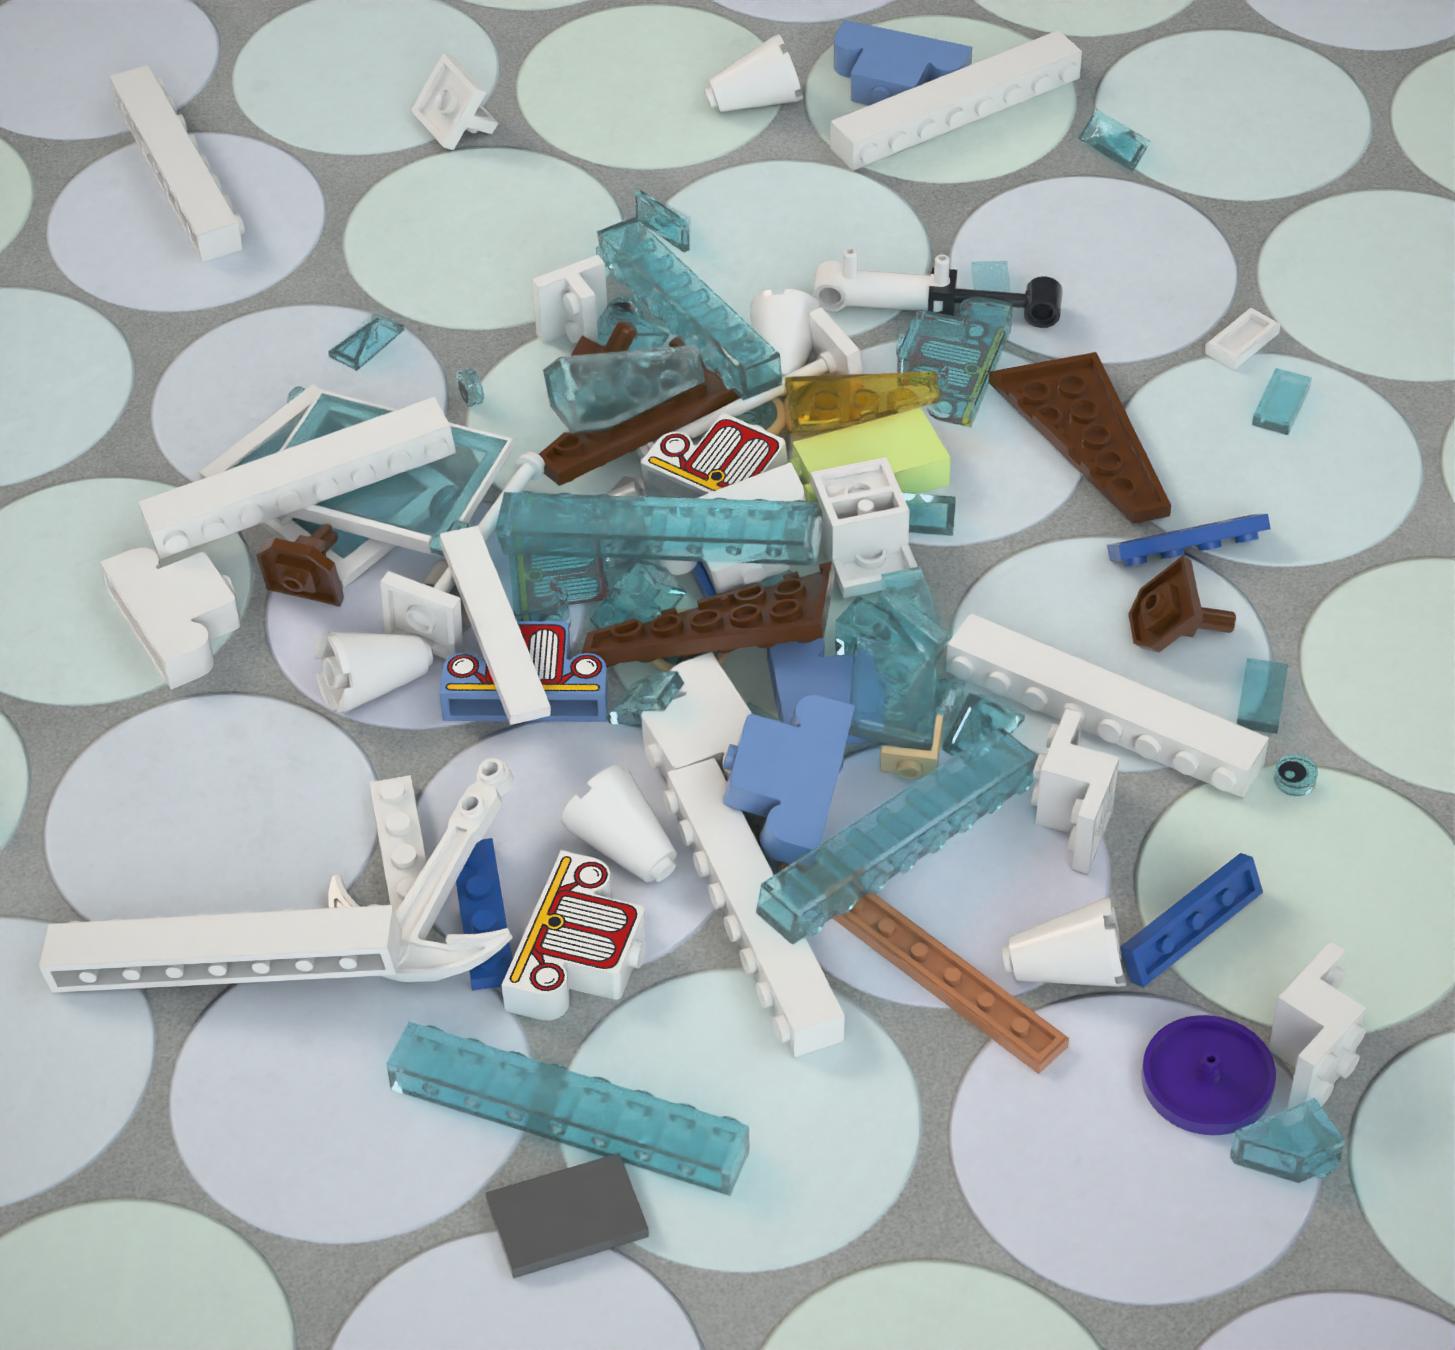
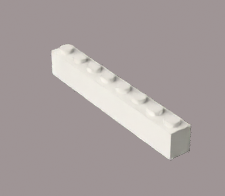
[830,30,1082,171]
[109,65,245,262]
[138,397,456,559]
[946,613,1269,798]
[663,758,845,1058]
[39,904,402,993]

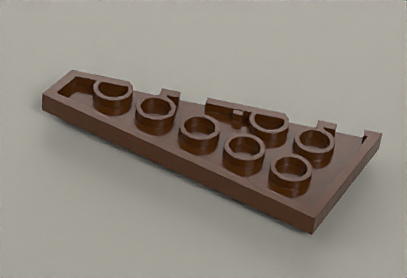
[538,336,745,486]
[988,352,1171,523]
[581,561,835,667]

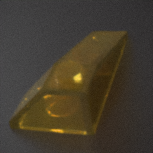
[783,371,941,437]

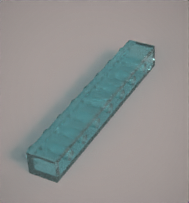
[596,217,783,401]
[495,491,823,566]
[756,727,1037,945]
[386,1021,750,1196]

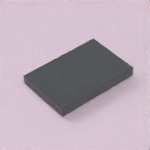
[486,1153,649,1278]

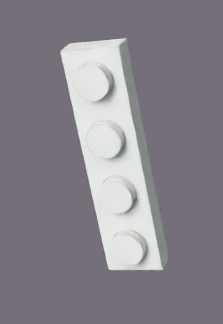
[369,775,427,912]

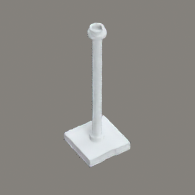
[636,307,867,461]
[380,452,545,659]

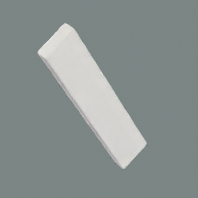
[440,526,551,725]

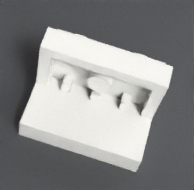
[411,53,498,150]
[532,255,608,343]

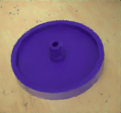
[1141,1015,1276,1135]

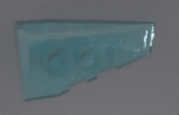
[543,345,705,433]

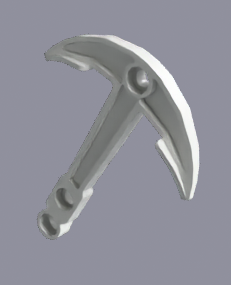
[329,758,514,982]

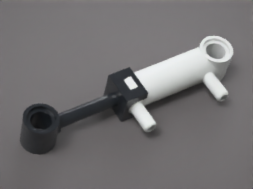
[812,248,1063,328]

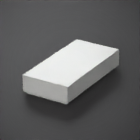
[1204,308,1280,370]

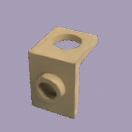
[880,715,943,779]

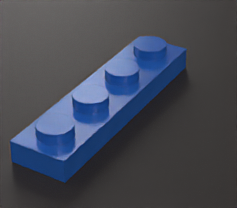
[1107,514,1271,567]
[456,838,513,991]
[1120,853,1263,987]

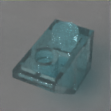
[590,558,687,629]

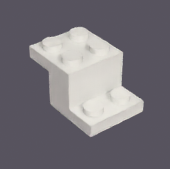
[811,457,920,599]
[1031,709,1119,874]
[1268,941,1366,1118]

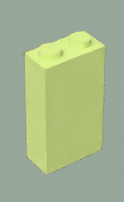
[788,408,951,521]

